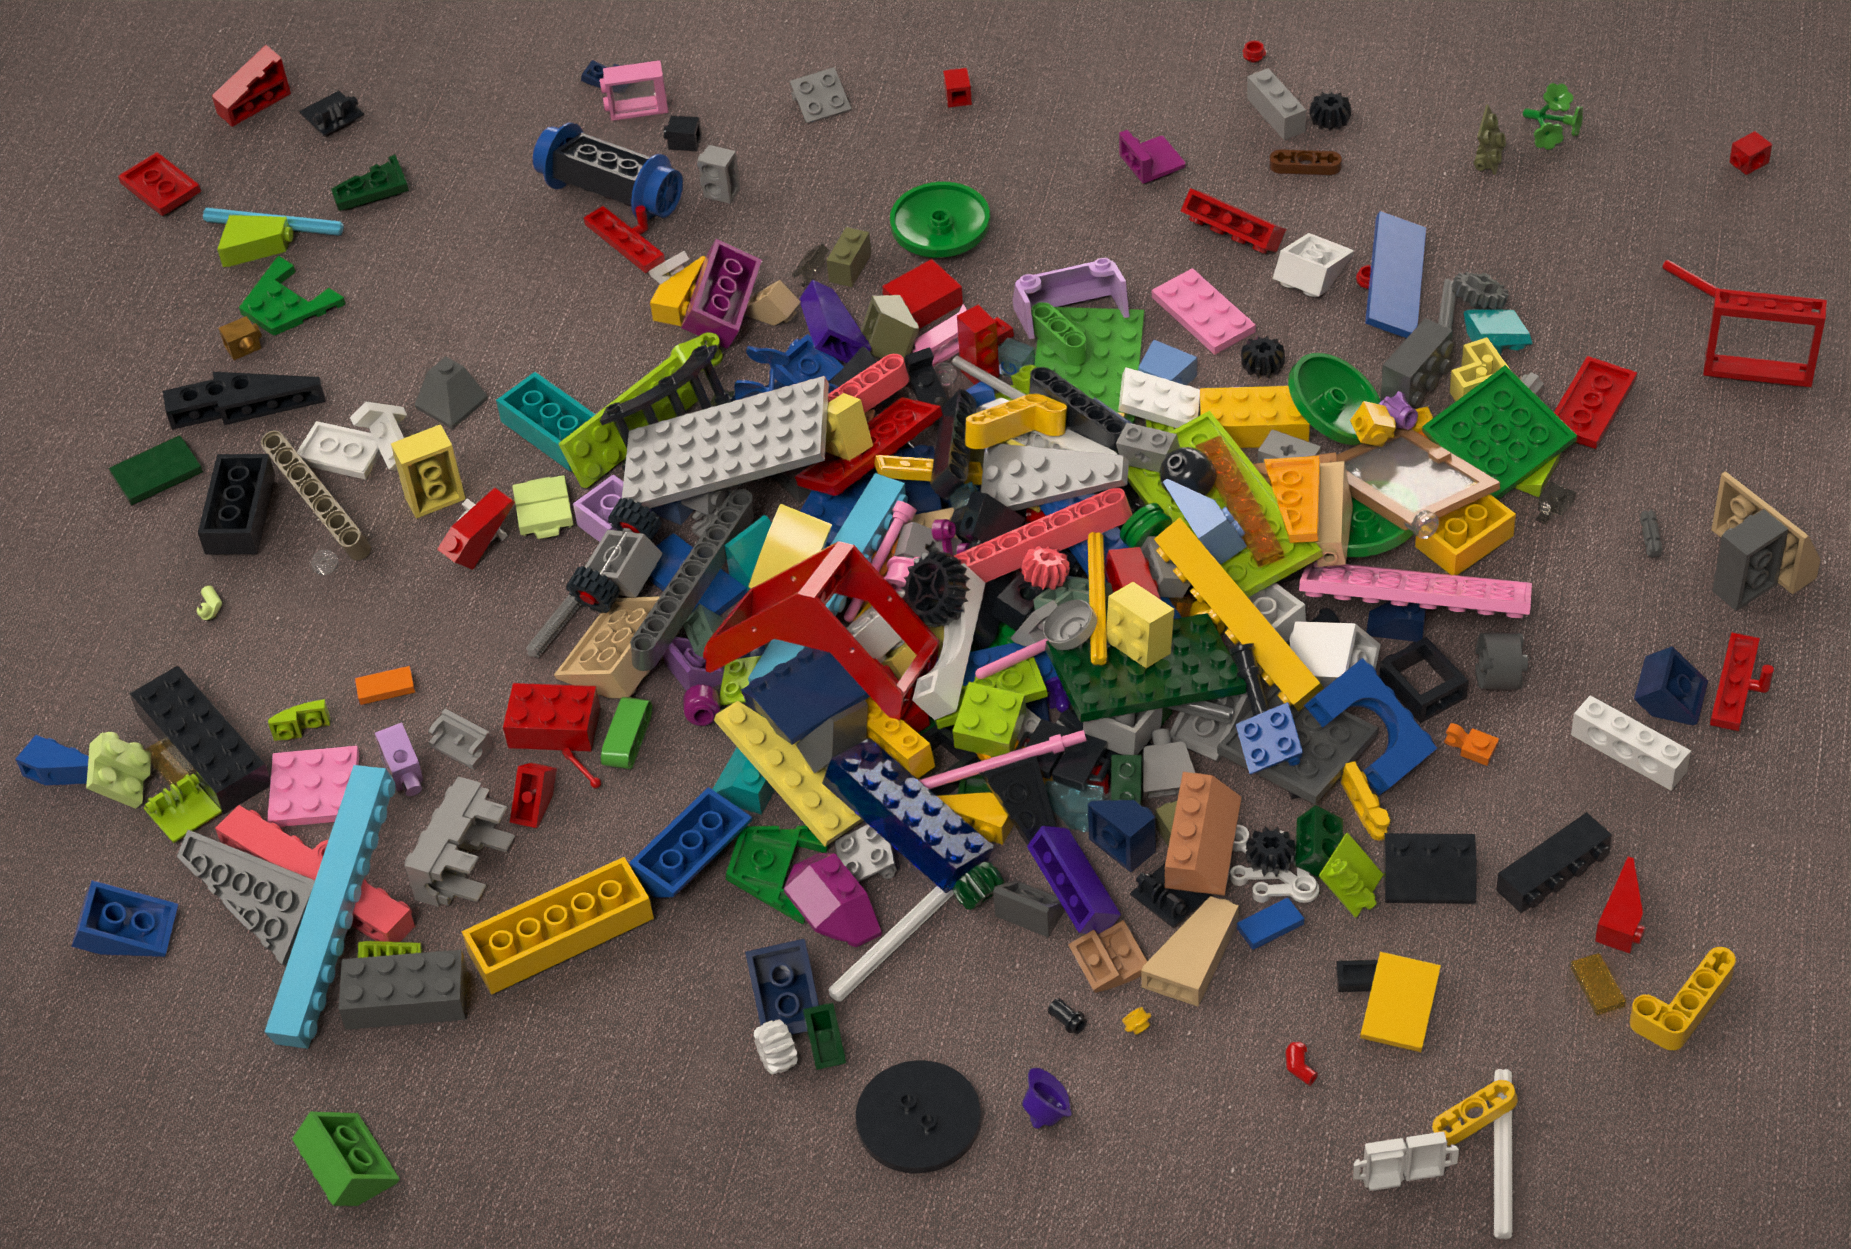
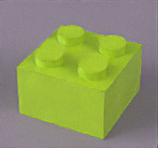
[953,682,1026,757]

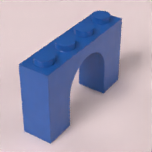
[1304,658,1437,796]

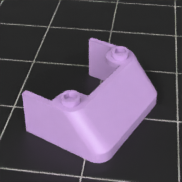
[1013,258,1129,339]

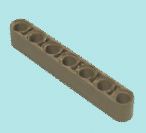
[261,431,371,561]

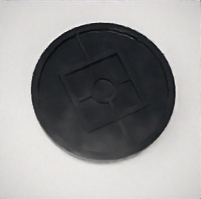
[856,1060,981,1174]

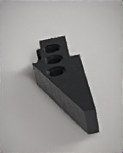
[162,372,326,430]

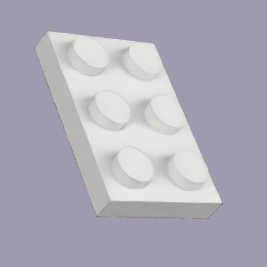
[1118,368,1200,428]

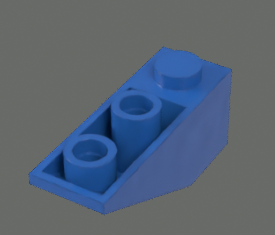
[15,735,89,786]

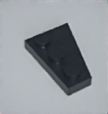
[979,756,1056,845]

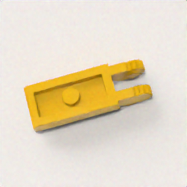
[1341,761,1391,841]

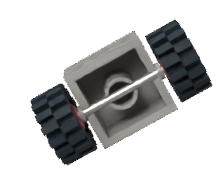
[566,498,663,613]

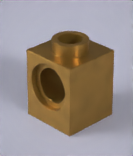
[218,316,262,361]

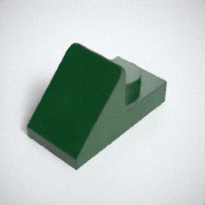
[803,1002,846,1070]

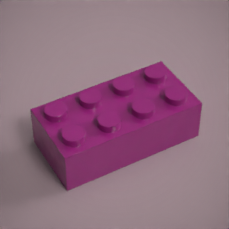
[681,239,762,349]

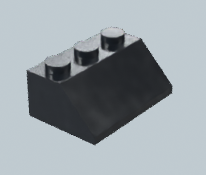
[1383,833,1477,904]

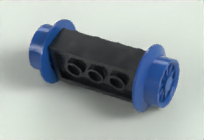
[533,123,683,221]

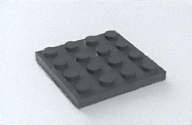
[1217,684,1378,805]

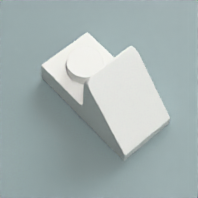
[648,251,689,284]

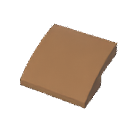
[1068,920,1148,993]

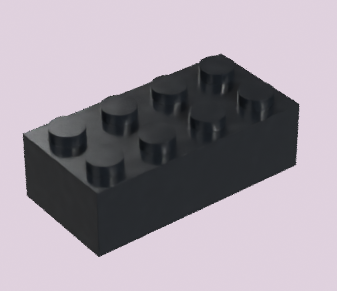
[198,454,276,555]

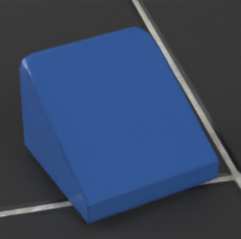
[966,381,995,410]

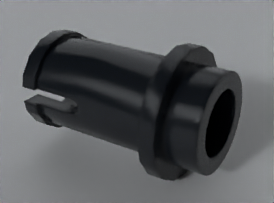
[1047,998,1087,1034]

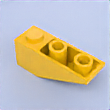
[650,256,705,326]
[922,792,1014,845]

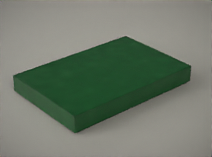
[108,435,203,506]

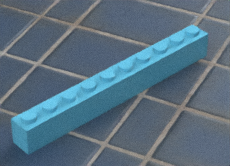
[748,473,908,683]
[265,765,396,1049]

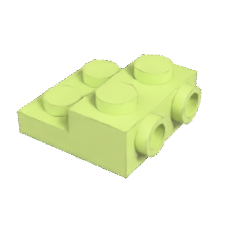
[86,732,151,809]

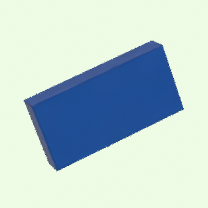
[1237,897,1304,950]

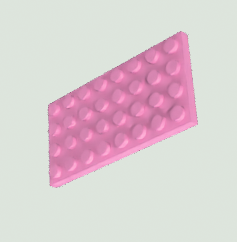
[1299,561,1532,618]

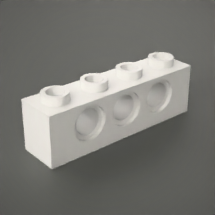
[1571,696,1691,791]

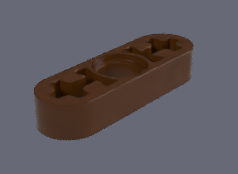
[1269,149,1342,175]

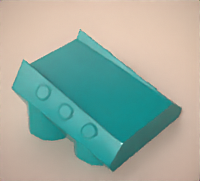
[1463,309,1533,355]

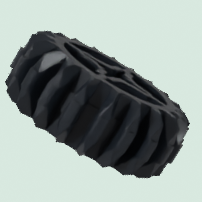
[901,551,971,628]

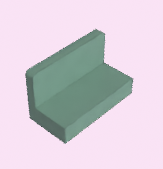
[683,604,724,658]

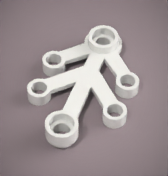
[1230,825,1319,903]

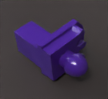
[1045,676,1072,713]

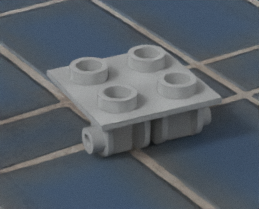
[790,67,851,124]
[834,817,896,882]

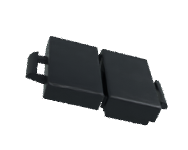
[1014,719,1112,791]

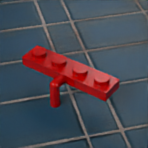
[584,205,665,273]
[1710,632,1774,731]

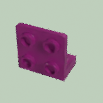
[1119,129,1185,184]

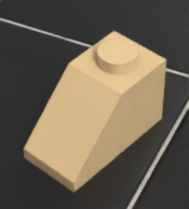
[744,280,801,326]

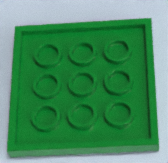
[1422,365,1577,500]

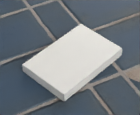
[297,421,381,480]

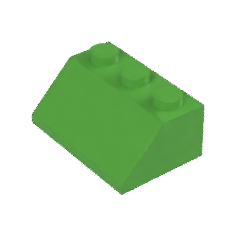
[292,1112,400,1206]

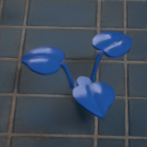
[734,346,838,400]

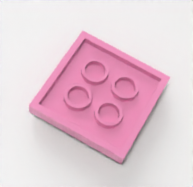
[267,746,359,827]

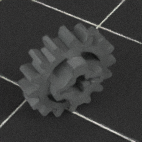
[1452,272,1509,309]

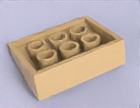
[1711,471,1821,594]
[554,596,678,698]

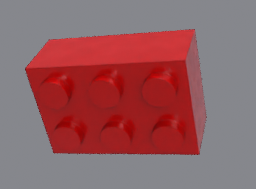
[503,683,601,752]

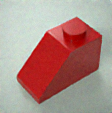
[509,762,557,828]

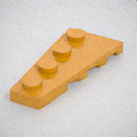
[1264,456,1320,543]

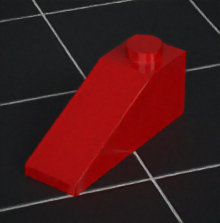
[437,488,515,570]
[1595,856,1646,954]

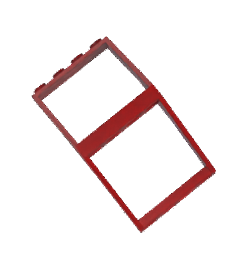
[703,541,940,720]

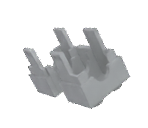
[405,776,515,907]

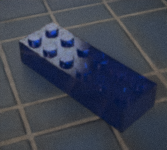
[822,738,994,893]

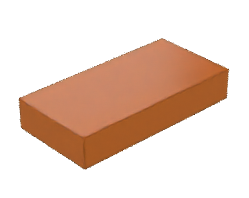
[355,666,415,705]

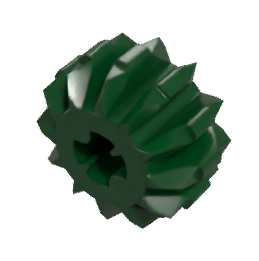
[952,862,1005,910]

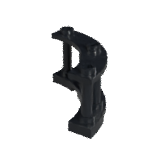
[600,345,736,472]

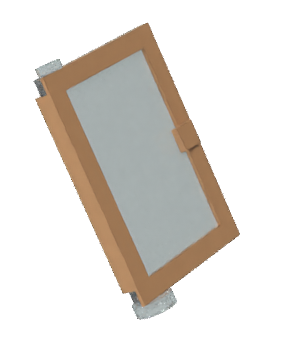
[1337,428,1500,539]

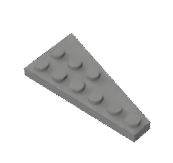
[981,443,1129,511]

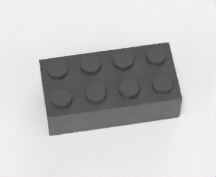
[339,949,468,1030]

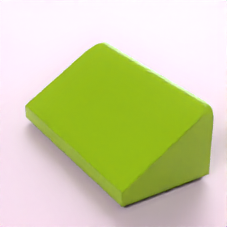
[1515,453,1561,497]

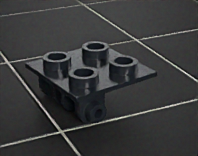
[299,90,364,136]
[1130,862,1212,928]

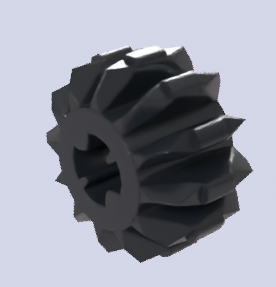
[1309,91,1352,131]
[1241,335,1285,378]
[1246,826,1296,877]

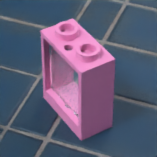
[600,61,668,121]

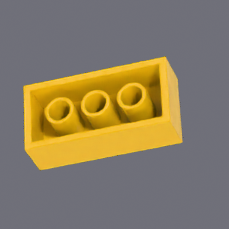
[1200,386,1309,448]

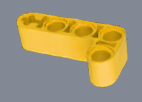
[965,394,1067,449]
[1630,947,1736,1050]

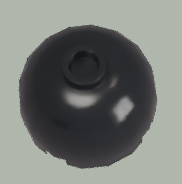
[1159,447,1217,501]

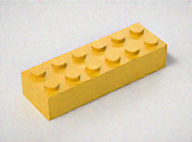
[462,857,654,995]

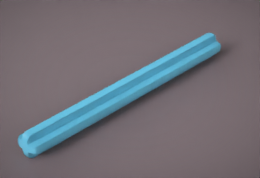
[203,208,344,236]

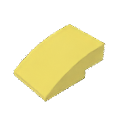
[748,504,832,588]

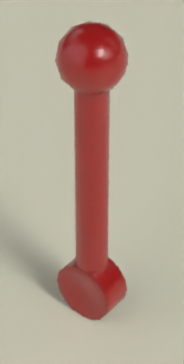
[562,748,601,788]

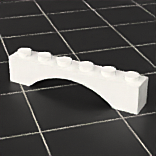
[912,563,985,720]

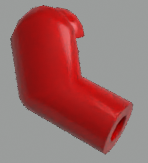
[1285,1042,1318,1086]

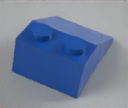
[71,880,178,957]

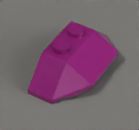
[784,853,882,947]

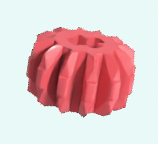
[1021,546,1070,590]

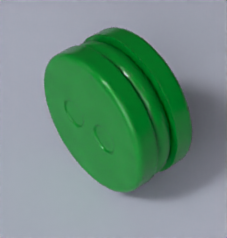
[1120,503,1173,548]

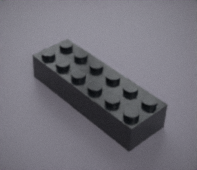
[130,665,271,814]

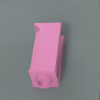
[912,304,967,368]

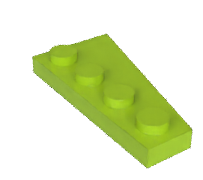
[935,656,1048,729]

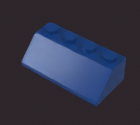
[629,787,752,898]

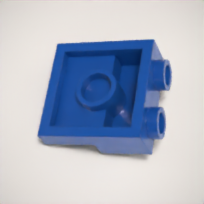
[769,334,844,386]

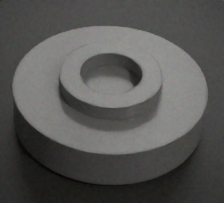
[1043,600,1097,650]

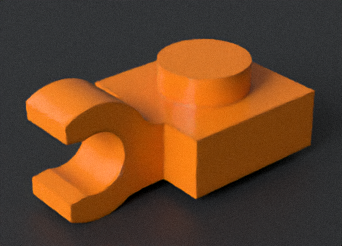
[1444,723,1499,766]

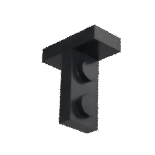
[905,347,948,408]

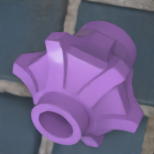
[1379,391,1418,429]

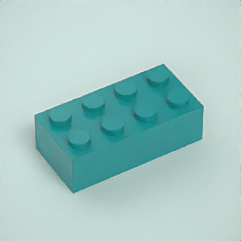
[496,372,596,471]

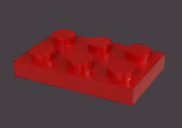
[118,152,201,216]

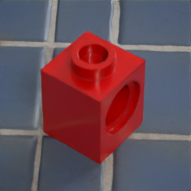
[1729,131,1772,175]

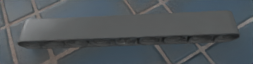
[630,489,754,671]

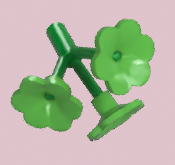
[1523,83,1583,150]

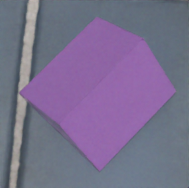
[663,637,724,691]

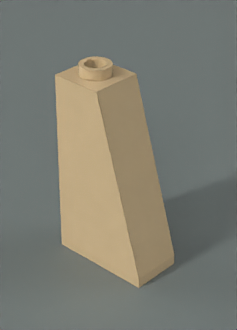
[1315,461,1353,567]
[1141,896,1239,1007]

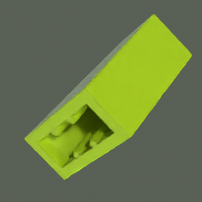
[217,215,293,267]

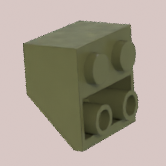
[861,295,919,362]

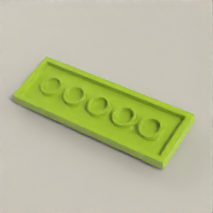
[558,355,698,488]

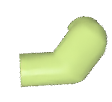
[197,585,222,620]

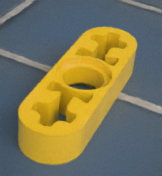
[1432,1080,1518,1146]

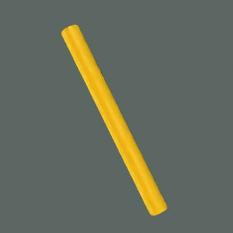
[1088,532,1107,666]

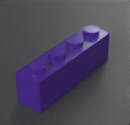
[1027,826,1121,935]

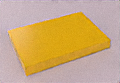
[1360,952,1441,1052]

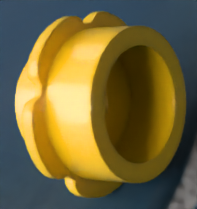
[1122,1007,1151,1035]

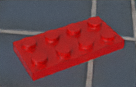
[1554,356,1637,449]

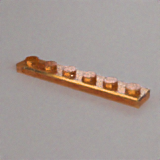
[1195,435,1285,568]

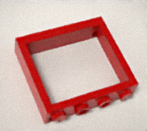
[1703,288,1827,387]

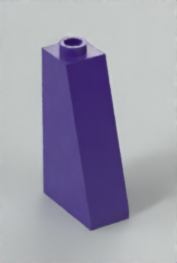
[799,280,872,363]

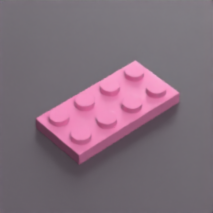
[1152,268,1256,355]

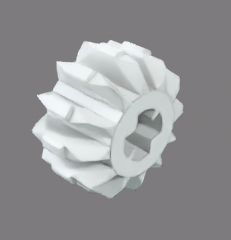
[754,1019,798,1074]

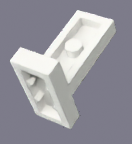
[350,402,407,471]

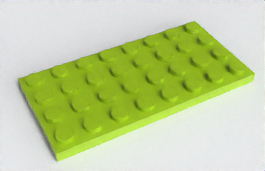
[1127,411,1323,597]

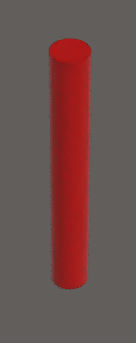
[1662,260,1728,303]

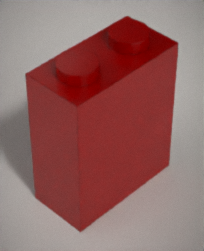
[882,259,963,329]

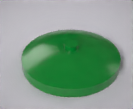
[890,182,990,258]
[1288,353,1381,445]
[1347,483,1420,557]

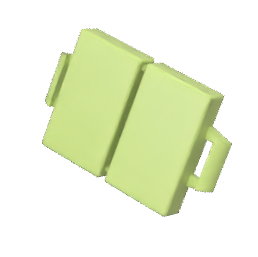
[512,475,574,539]

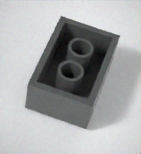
[1381,318,1454,408]
[1712,509,1788,611]

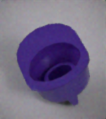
[1022,1068,1072,1129]

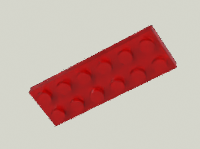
[795,397,943,496]

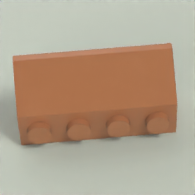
[1165,772,1241,896]

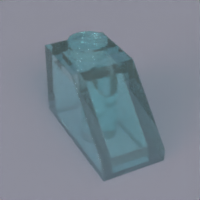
[1045,781,1104,832]

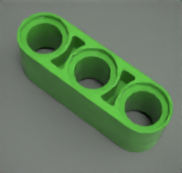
[1031,302,1087,366]
[601,697,652,770]

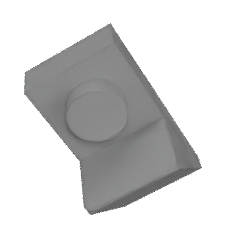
[1011,600,1058,647]

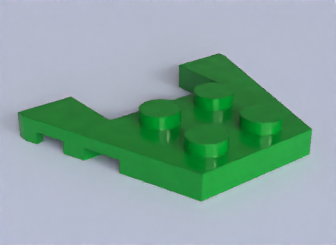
[239,256,346,336]
[725,825,829,924]

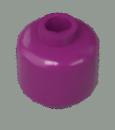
[683,684,720,726]

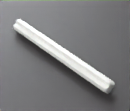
[829,877,956,1002]
[1494,1069,1512,1240]

